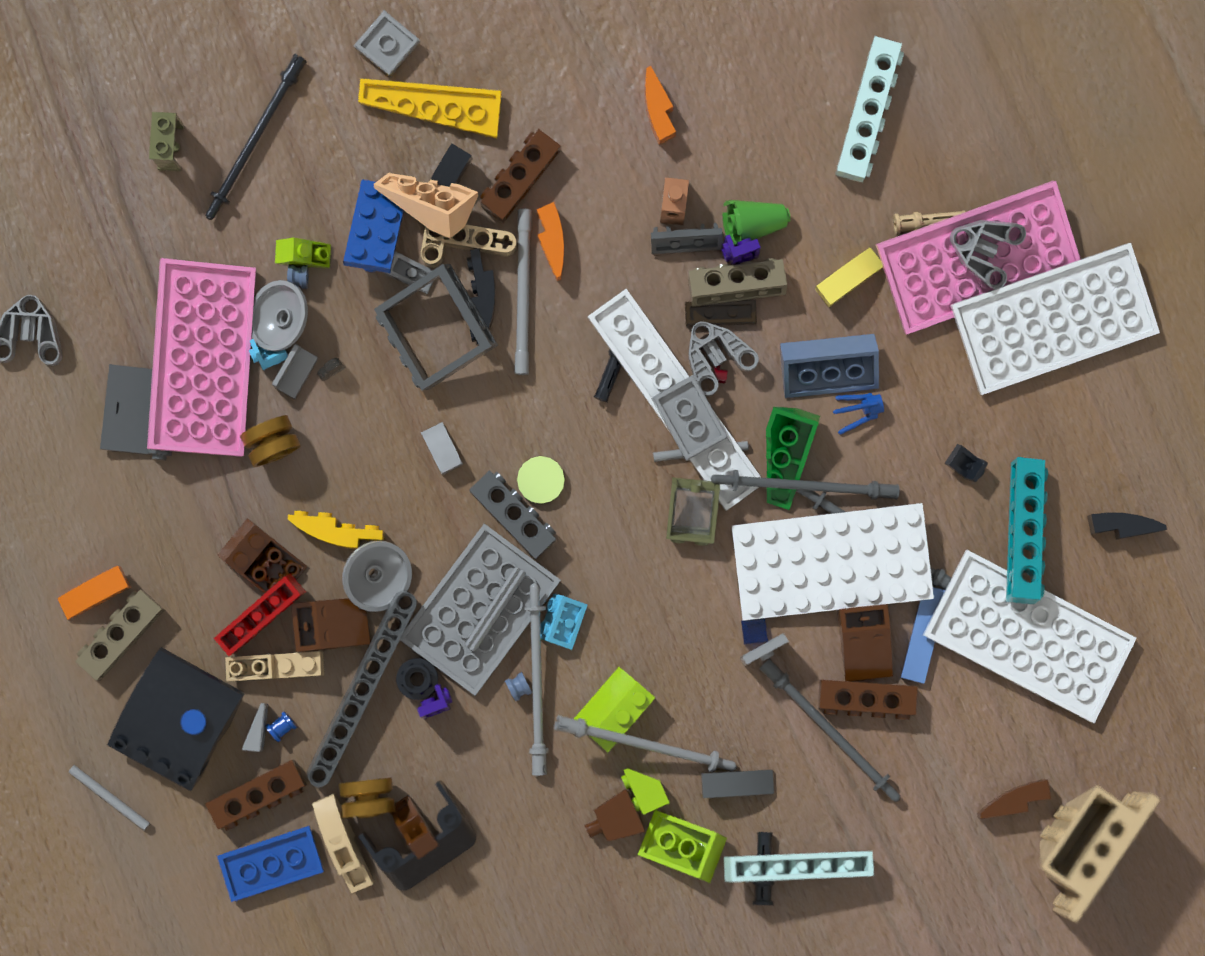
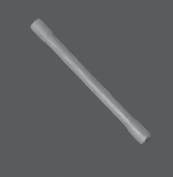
[515,209,532,375]

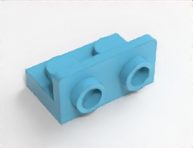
[540,594,587,650]

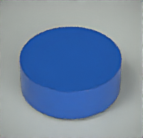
[181,710,206,735]

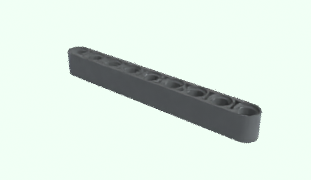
[307,590,417,787]

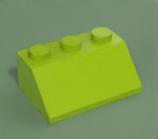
[574,667,655,752]

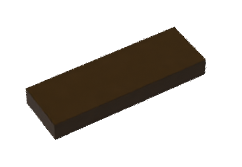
[685,300,757,326]

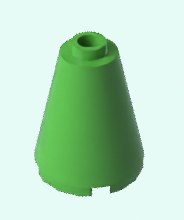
[722,200,790,247]

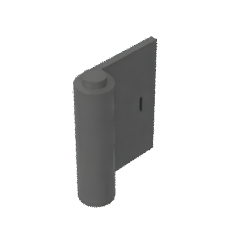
[100,364,172,460]

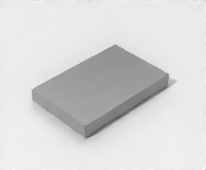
[651,375,728,461]

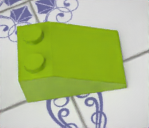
[638,810,727,883]

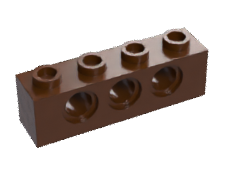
[480,129,561,223]
[818,680,918,720]
[205,760,307,831]

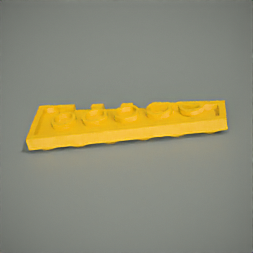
[358,79,502,138]

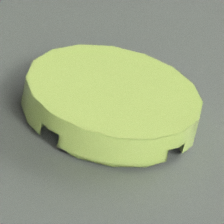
[517,456,565,504]

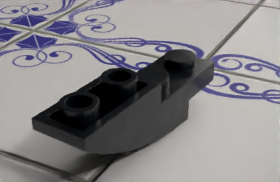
[466,249,495,346]

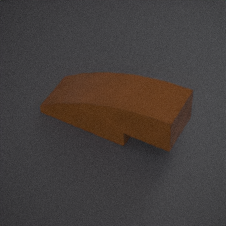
[977,779,1051,819]
[391,795,438,859]

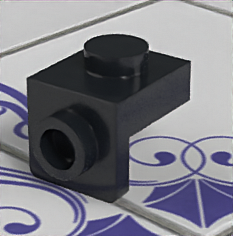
[944,444,988,482]

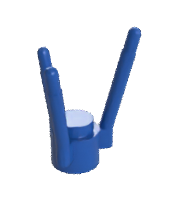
[833,393,884,434]

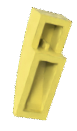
[815,247,883,307]

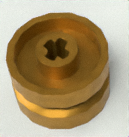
[240,415,301,467]
[339,778,395,818]

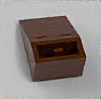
[217,518,307,593]
[291,598,370,653]
[837,604,893,681]

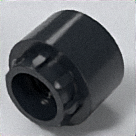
[396,658,439,700]

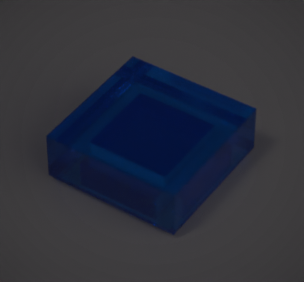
[741,618,768,645]

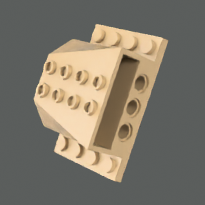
[1040,786,1160,923]

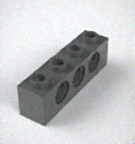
[469,470,556,560]

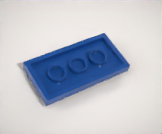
[343,179,404,273]
[217,826,324,902]

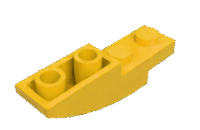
[288,511,385,549]

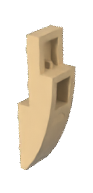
[225,651,324,681]
[312,793,374,893]

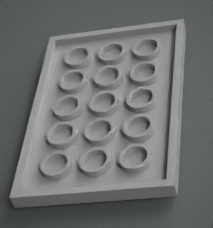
[400,524,561,696]

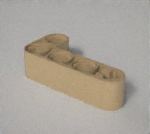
[421,225,517,268]

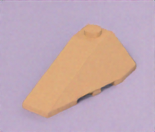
[374,173,478,238]

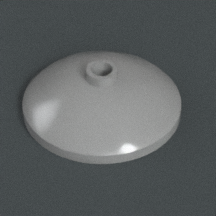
[251,280,308,351]
[342,541,412,612]

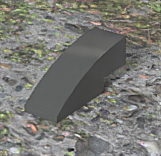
[701,770,774,798]

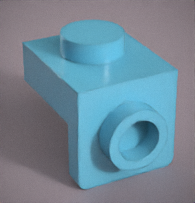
[249,339,288,370]

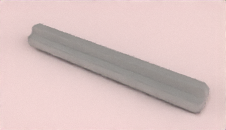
[465,567,526,652]

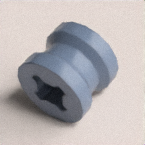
[287,265,309,289]
[505,672,532,702]

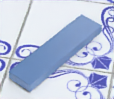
[901,587,945,684]

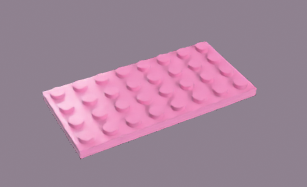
[876,180,1081,334]
[147,258,256,457]

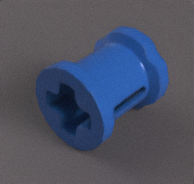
[265,711,297,743]

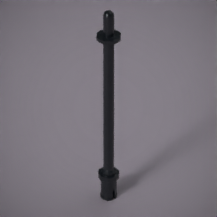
[206,54,307,220]

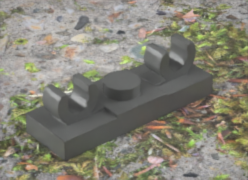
[651,223,722,254]

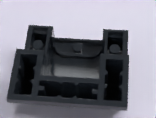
[107,647,245,791]

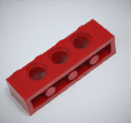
[213,574,306,656]

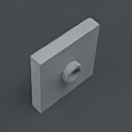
[354,10,420,77]
[740,634,789,666]

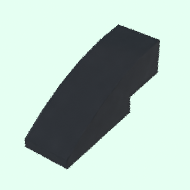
[428,143,472,187]
[1087,512,1167,540]

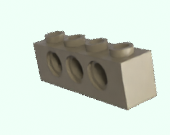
[688,258,787,306]
[75,590,165,681]

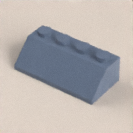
[780,334,879,398]

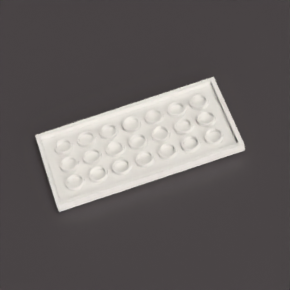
[950,243,1160,395]
[732,503,934,620]
[923,550,1137,723]

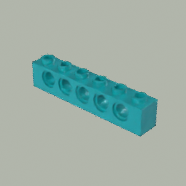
[1006,457,1048,605]

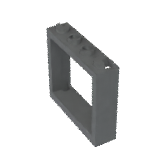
[374,264,498,391]

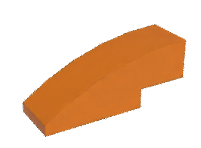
[645,66,676,145]
[537,202,564,281]
[57,565,131,620]

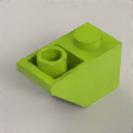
[275,237,331,268]
[621,768,669,815]

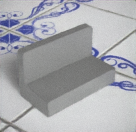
[272,344,319,399]

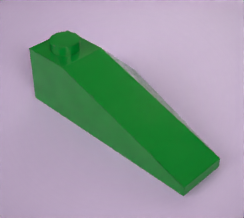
[766,406,820,510]

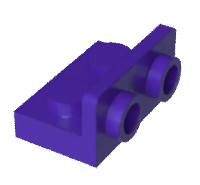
[721,234,761,265]
[417,684,453,719]

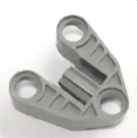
[950,220,1026,289]
[0,295,63,366]
[688,322,759,397]

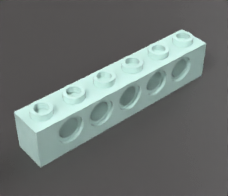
[835,36,904,183]
[724,851,874,882]

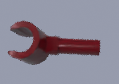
[714,365,728,384]

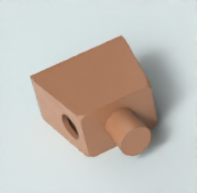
[660,177,689,225]

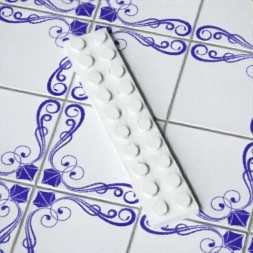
[587,289,761,511]

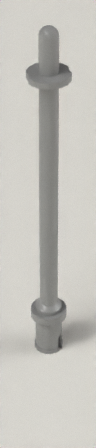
[525,583,549,776]
[554,715,737,772]

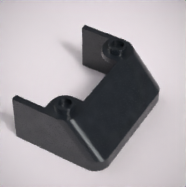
[358,781,477,891]

